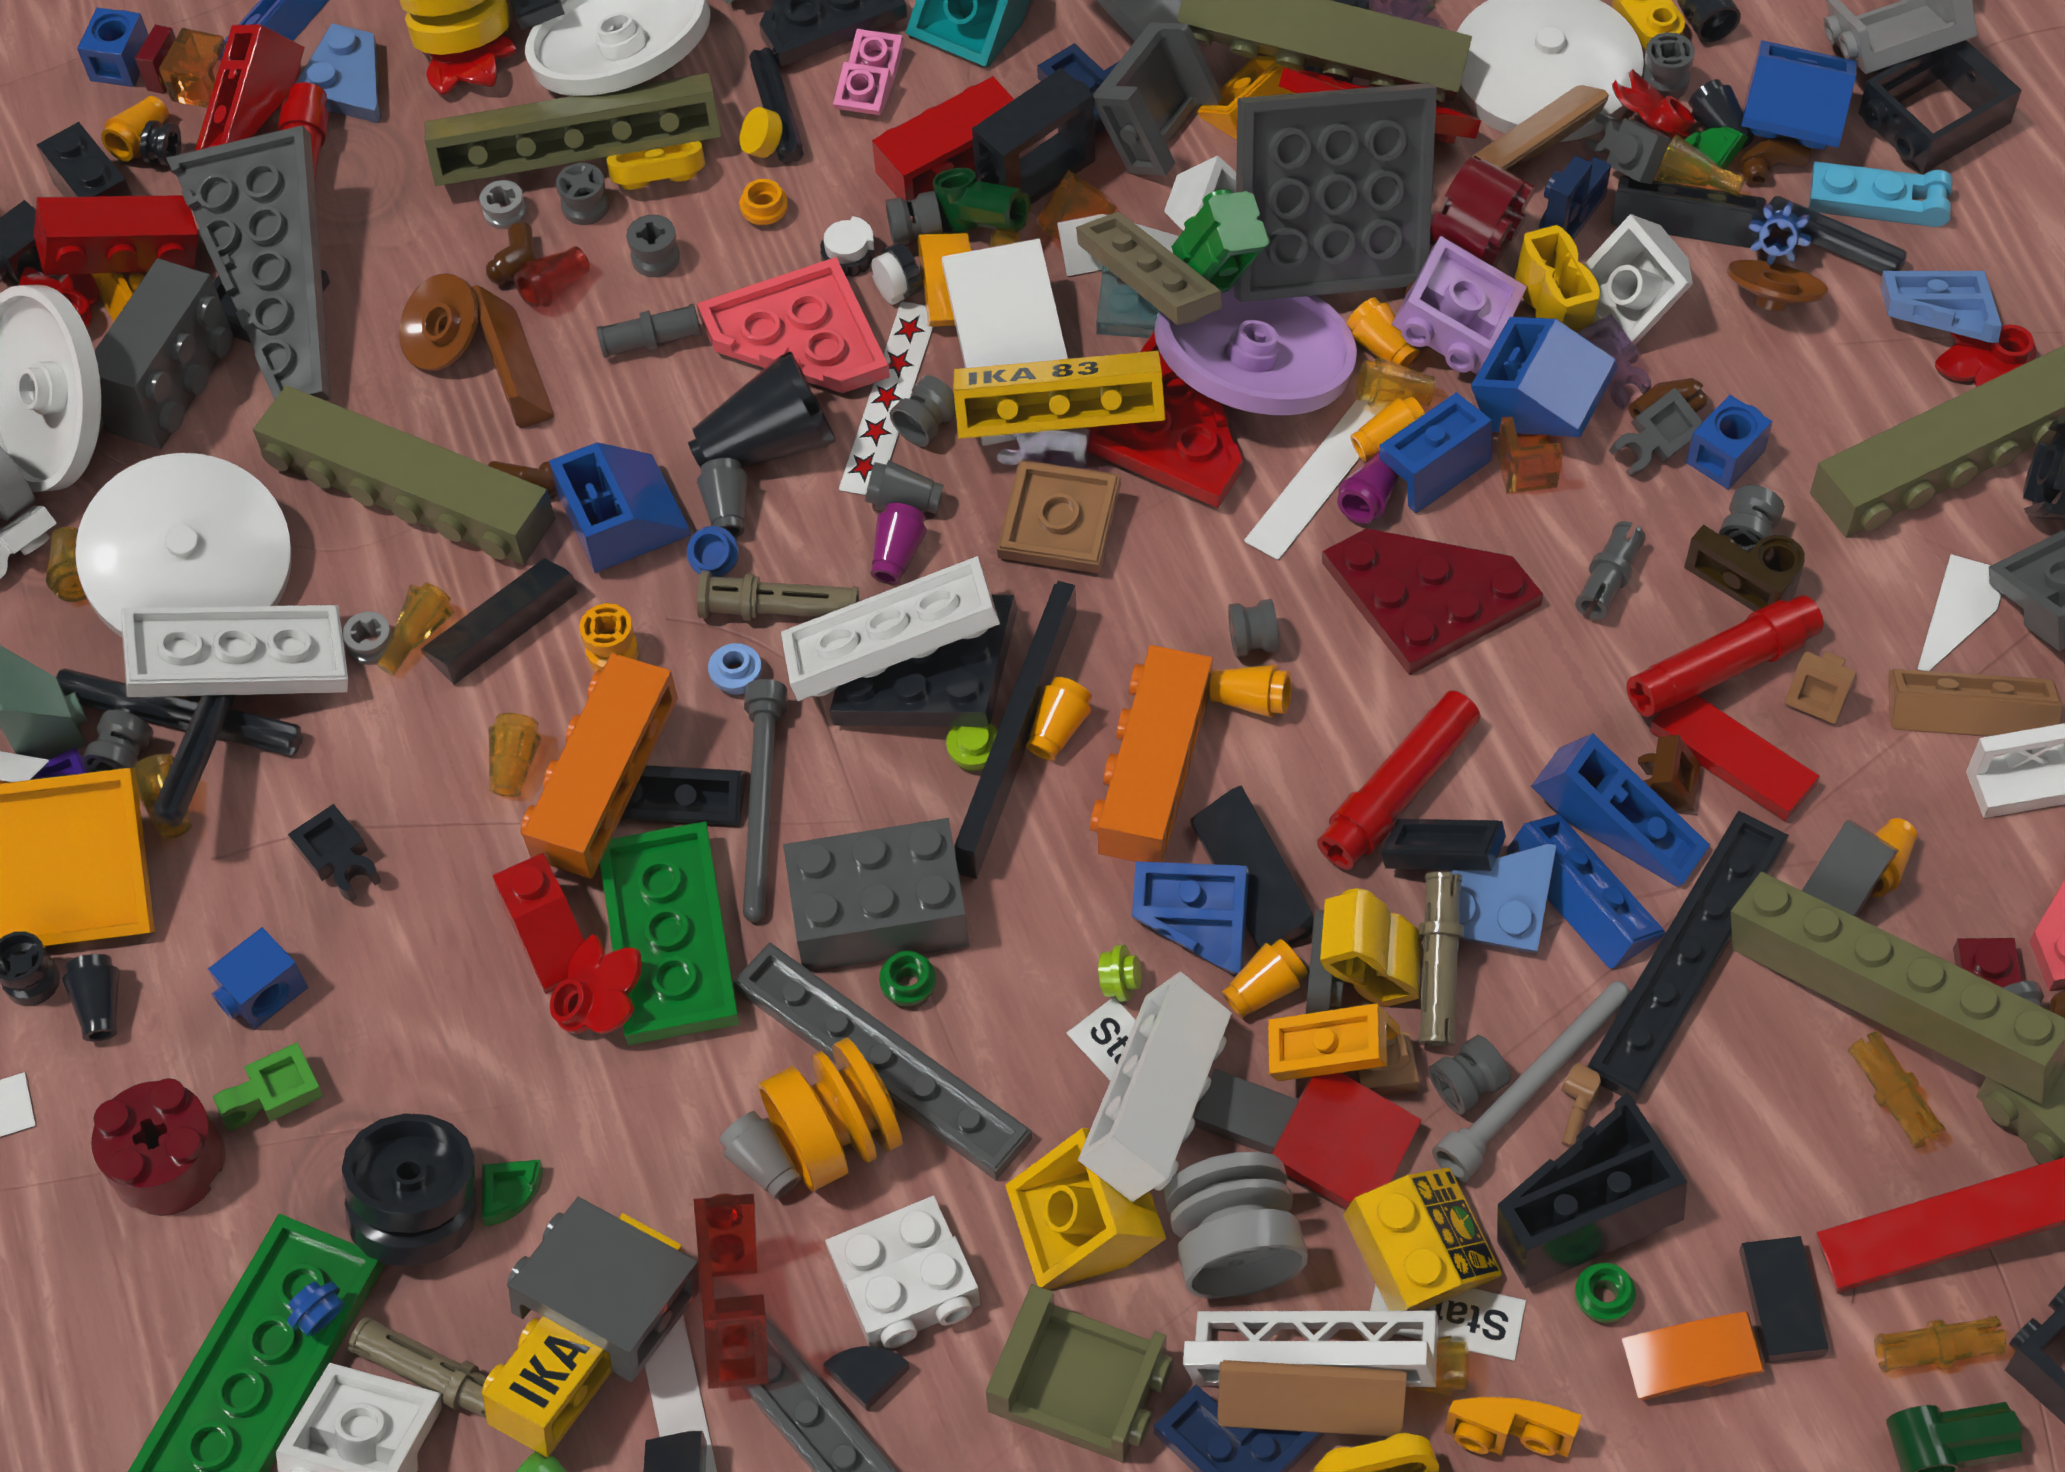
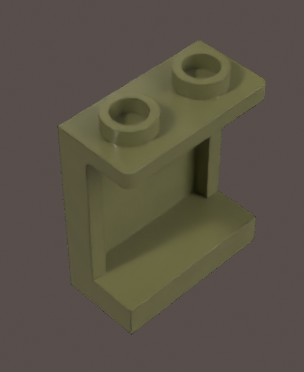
[985,1284,1174,1463]

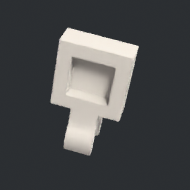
[0,505,57,579]

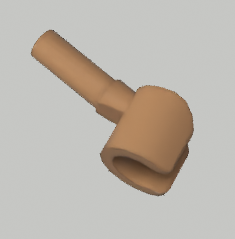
[1561,1062,1601,1148]

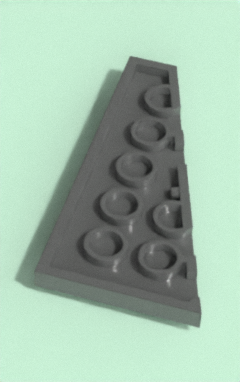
[166,125,331,400]

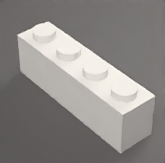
[1078,971,1232,1202]

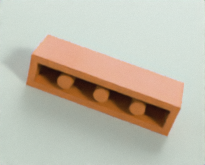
[1090,645,1213,862]
[521,653,678,879]

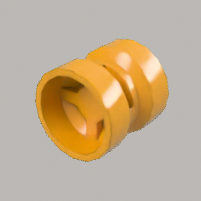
[579,603,639,671]

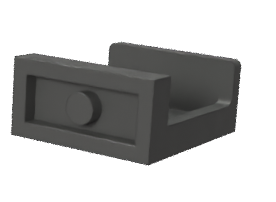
[1093,22,1223,176]
[507,1196,699,1383]

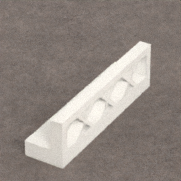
[1966,723,2065,819]
[1183,1311,1438,1387]

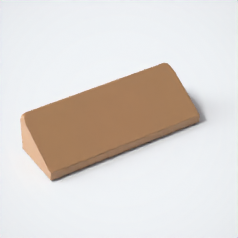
[1465,85,1609,174]
[1888,669,2063,736]
[1217,1360,1407,1437]

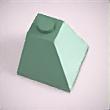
[0,645,88,760]

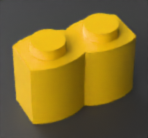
[1515,225,1600,339]
[1320,888,1423,1007]

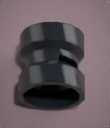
[1677,0,1741,42]
[0,931,60,1006]

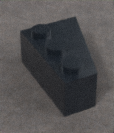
[1497,1092,1688,1288]

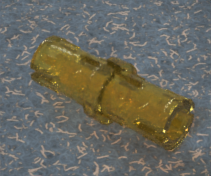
[1848,1031,1946,1149]
[1874,1315,2006,1373]

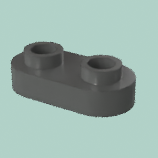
[1306,910,1343,1014]

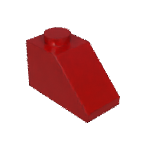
[492,853,584,994]

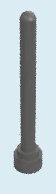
[743,679,788,922]

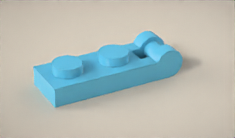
[1808,161,1953,227]

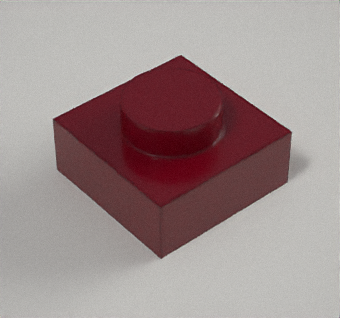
[135,24,184,94]
[1953,938,2022,988]

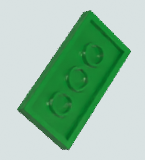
[600,821,740,1046]

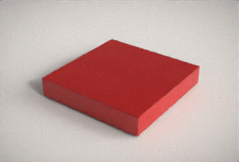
[1270,1073,1422,1209]

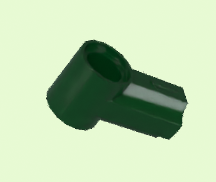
[933,168,1031,234]
[1886,1402,2023,1472]

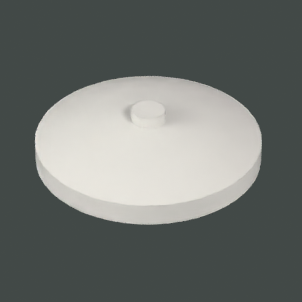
[525,0,710,96]
[1457,0,1644,142]
[0,285,101,492]
[75,453,292,638]

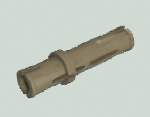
[1418,872,1464,1047]
[348,1316,487,1418]

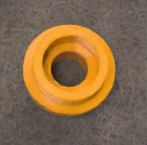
[739,179,788,225]

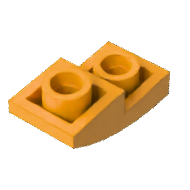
[918,233,971,327]
[1444,1397,1582,1457]

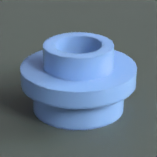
[708,643,762,695]

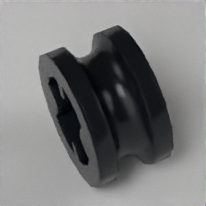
[140,120,181,166]

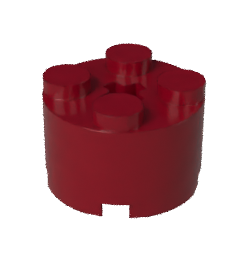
[1430,155,1536,268]
[91,1078,225,1216]

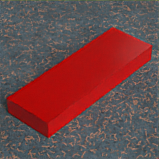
[1650,695,1820,822]

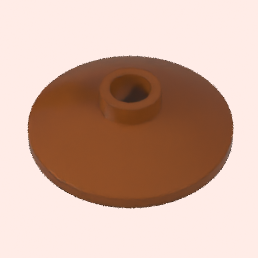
[1727,260,1828,311]
[399,273,478,371]

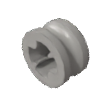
[479,180,527,229]
[342,611,395,665]

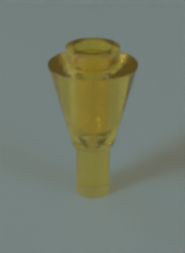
[1657,135,1745,196]
[376,582,454,676]

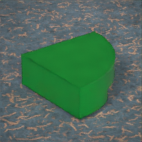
[1678,127,1749,177]
[482,1159,543,1226]

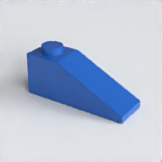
[1531,733,1710,887]

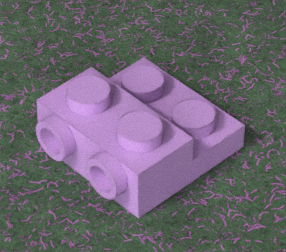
[1391,236,1527,374]

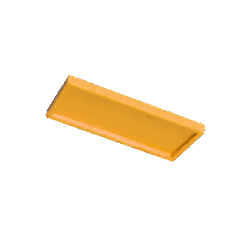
[0,768,155,946]

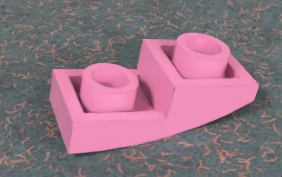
[833,29,905,115]

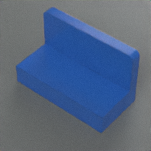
[1379,392,1492,513]

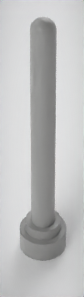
[1432,981,1630,1182]

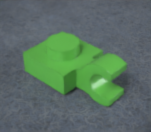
[213,1042,323,1131]

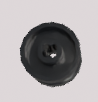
[341,1113,477,1267]

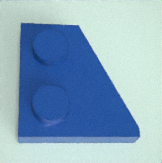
[1132,861,1249,976]

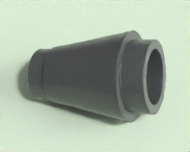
[697,458,748,538]
[865,460,944,514]

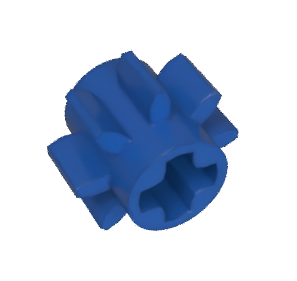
[1749,201,1812,265]

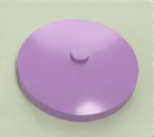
[1155,285,1357,415]

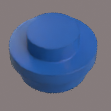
[687,526,739,577]
[287,1281,345,1337]

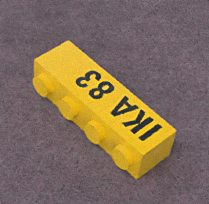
[953,351,1165,439]
[482,1213,682,1458]

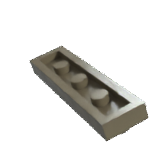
[1076,211,1222,325]

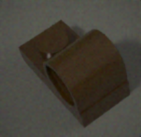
[1684,525,1805,612]

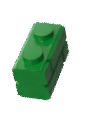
[1171,189,1270,293]

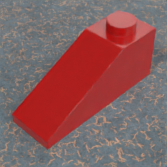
[195,24,305,151]

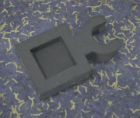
[1585,114,1671,184]
[1609,388,1703,476]

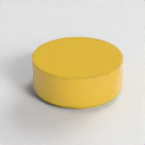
[739,107,782,158]

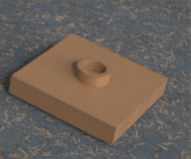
[997,460,1121,574]

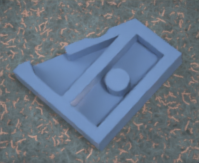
[296,23,381,123]
[1880,271,2002,343]
[1450,844,1556,954]

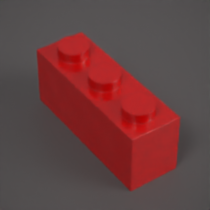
[872,76,1014,201]
[34,195,198,275]

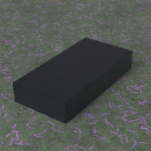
[1381,819,1506,871]
[1739,1236,1829,1363]

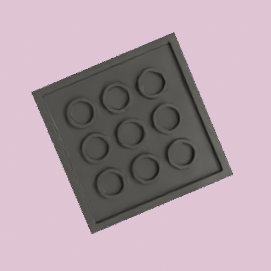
[1234,83,1437,302]

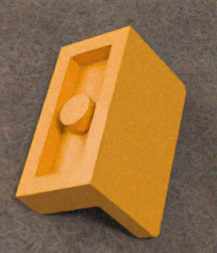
[1268,1003,1400,1082]

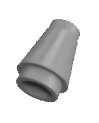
[719,1111,802,1200]

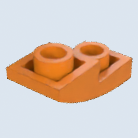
[1622,1311,1765,1401]

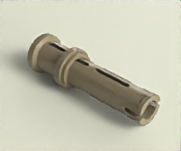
[697,570,859,621]

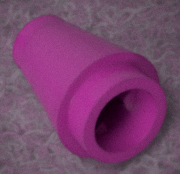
[1337,452,1399,523]
[870,503,927,584]

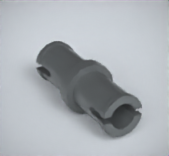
[597,304,701,358]
[1575,521,1646,620]

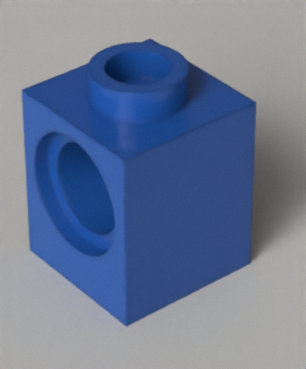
[77,7,149,87]
[1686,394,1773,490]
[208,927,308,1030]

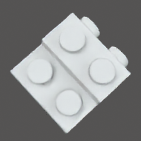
[825,1195,980,1349]
[276,1362,442,1472]

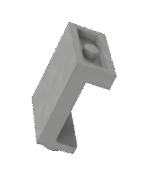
[1823,0,1978,74]

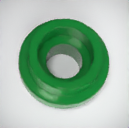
[879,951,936,1006]
[1575,1263,1636,1323]

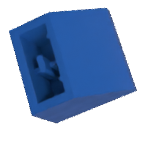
[1741,40,1857,149]
[1471,317,1618,437]
[549,442,691,573]

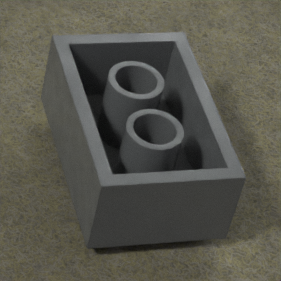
[95,258,234,449]
[783,818,969,972]

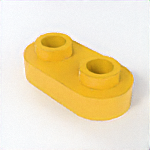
[1612,0,1685,49]
[606,141,705,190]
[1313,1433,1439,1472]

